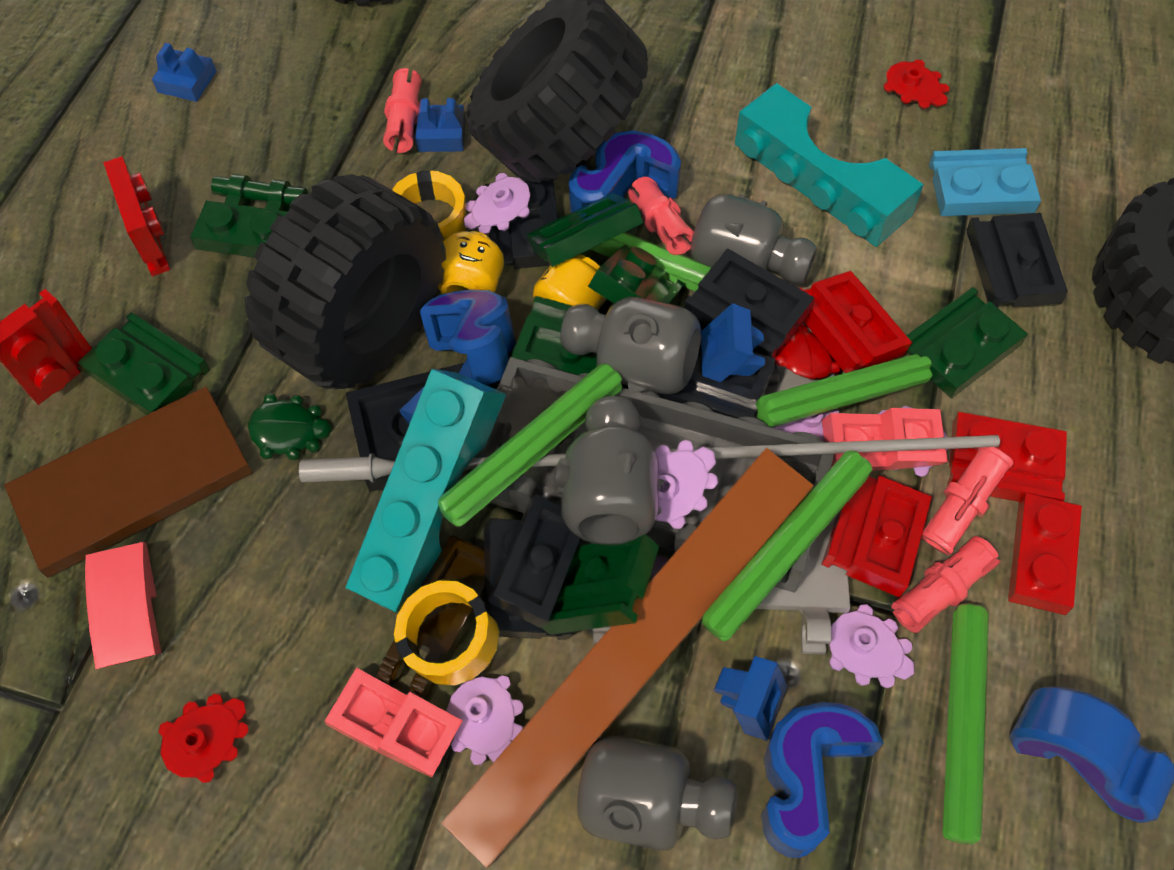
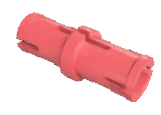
[383,68,422,153]
[628,177,694,255]
[921,447,1014,555]
[891,536,1000,633]

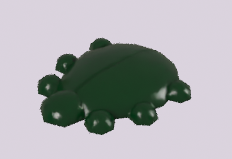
[248,393,333,460]

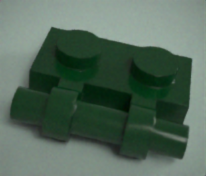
[190,174,308,258]

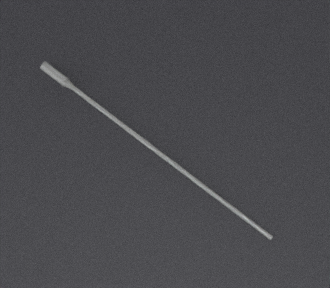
[299,435,1000,483]

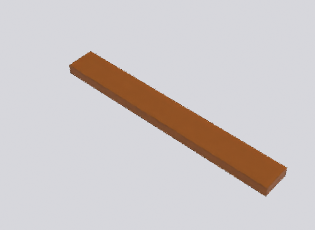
[441,447,814,868]

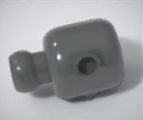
[690,193,817,285]
[560,297,701,395]
[553,396,664,546]
[577,736,738,851]

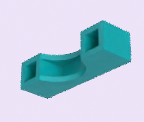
[735,83,924,248]
[345,369,506,612]

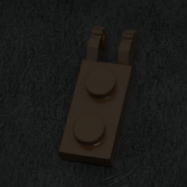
[377,535,485,700]

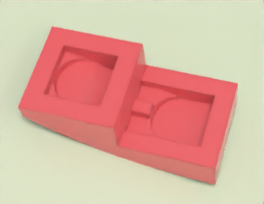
[822,408,948,471]
[85,542,162,669]
[325,668,462,778]

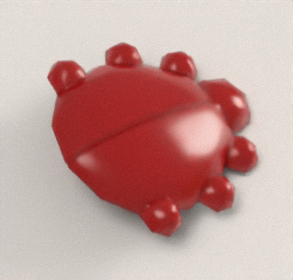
[883,59,950,109]
[775,323,841,379]
[158,693,249,783]

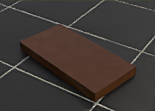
[4,386,253,578]

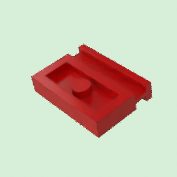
[103,156,171,277]
[799,270,912,373]
[0,289,92,405]
[947,411,1067,502]
[821,475,932,598]

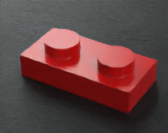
[1008,493,1082,615]

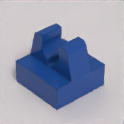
[152,43,217,102]
[416,98,465,152]
[701,303,765,382]
[714,656,787,741]

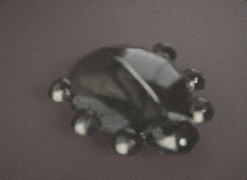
[496,376,571,445]

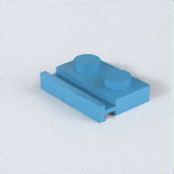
[929,148,1041,216]

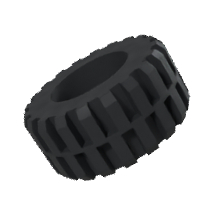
[466,0,648,182]
[244,174,446,389]
[1092,178,1174,364]

